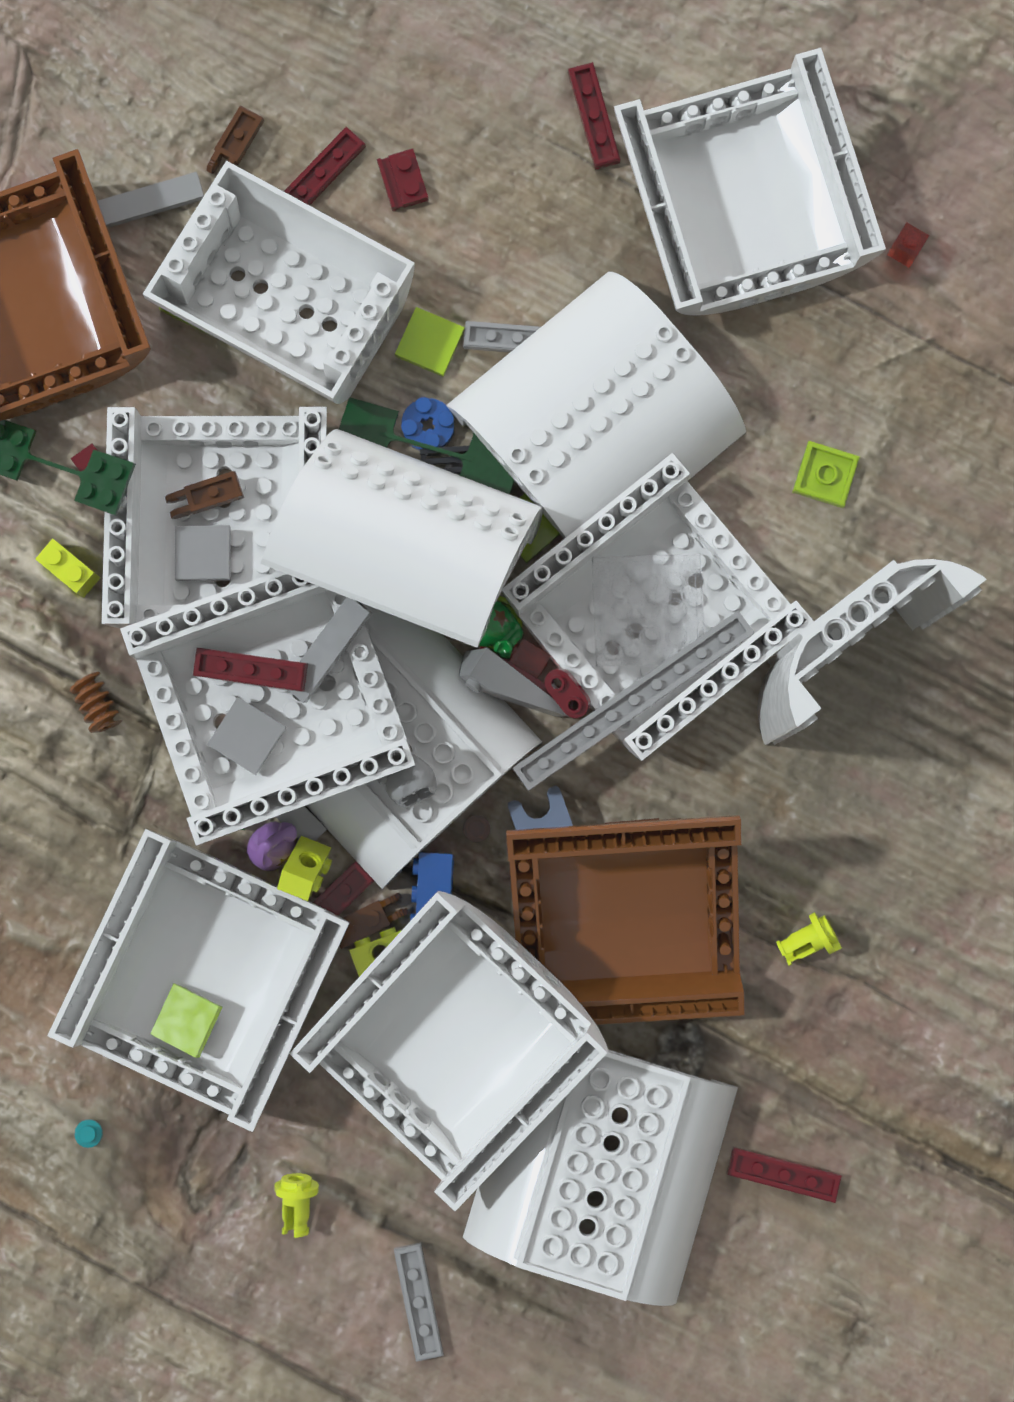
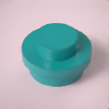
[74,1119,103,1148]

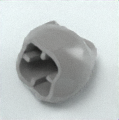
[377,753,437,807]

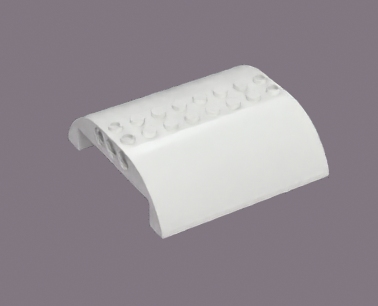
[614,48,886,315]
[446,272,746,539]
[261,429,543,648]
[47,829,349,1132]
[289,891,609,1211]

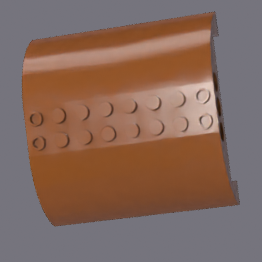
[0,149,151,421]
[506,815,744,1025]

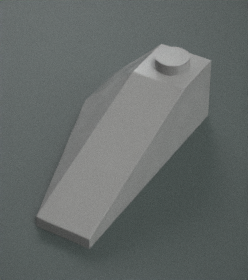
[459,648,567,717]

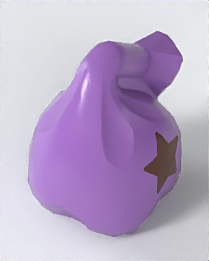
[247,821,297,871]

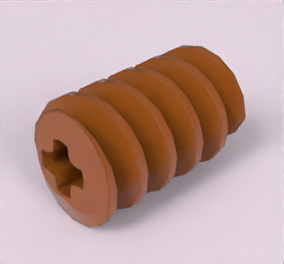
[70,671,123,733]

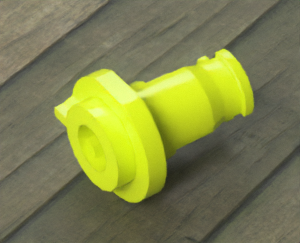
[776,912,842,966]
[274,1173,319,1238]

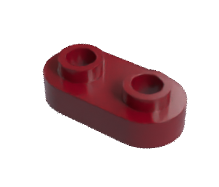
[545,668,591,718]

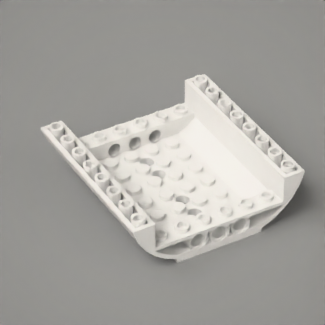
[102,407,327,628]
[502,453,814,761]
[757,559,986,745]
[120,571,415,846]
[252,604,542,889]
[463,1050,738,1306]

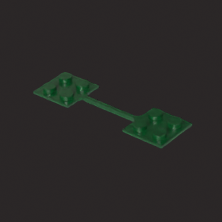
[339,397,515,495]
[0,420,136,516]

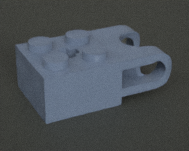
[508,785,573,830]

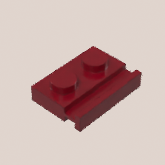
[377,148,429,211]

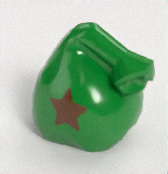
[479,600,523,659]

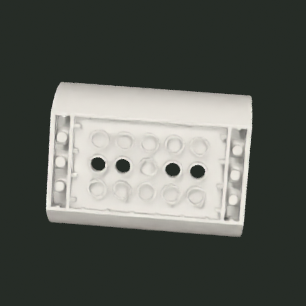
[143,161,415,404]

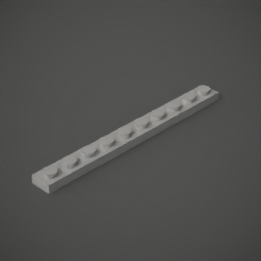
[513,610,754,791]

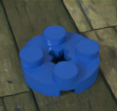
[401,397,454,451]

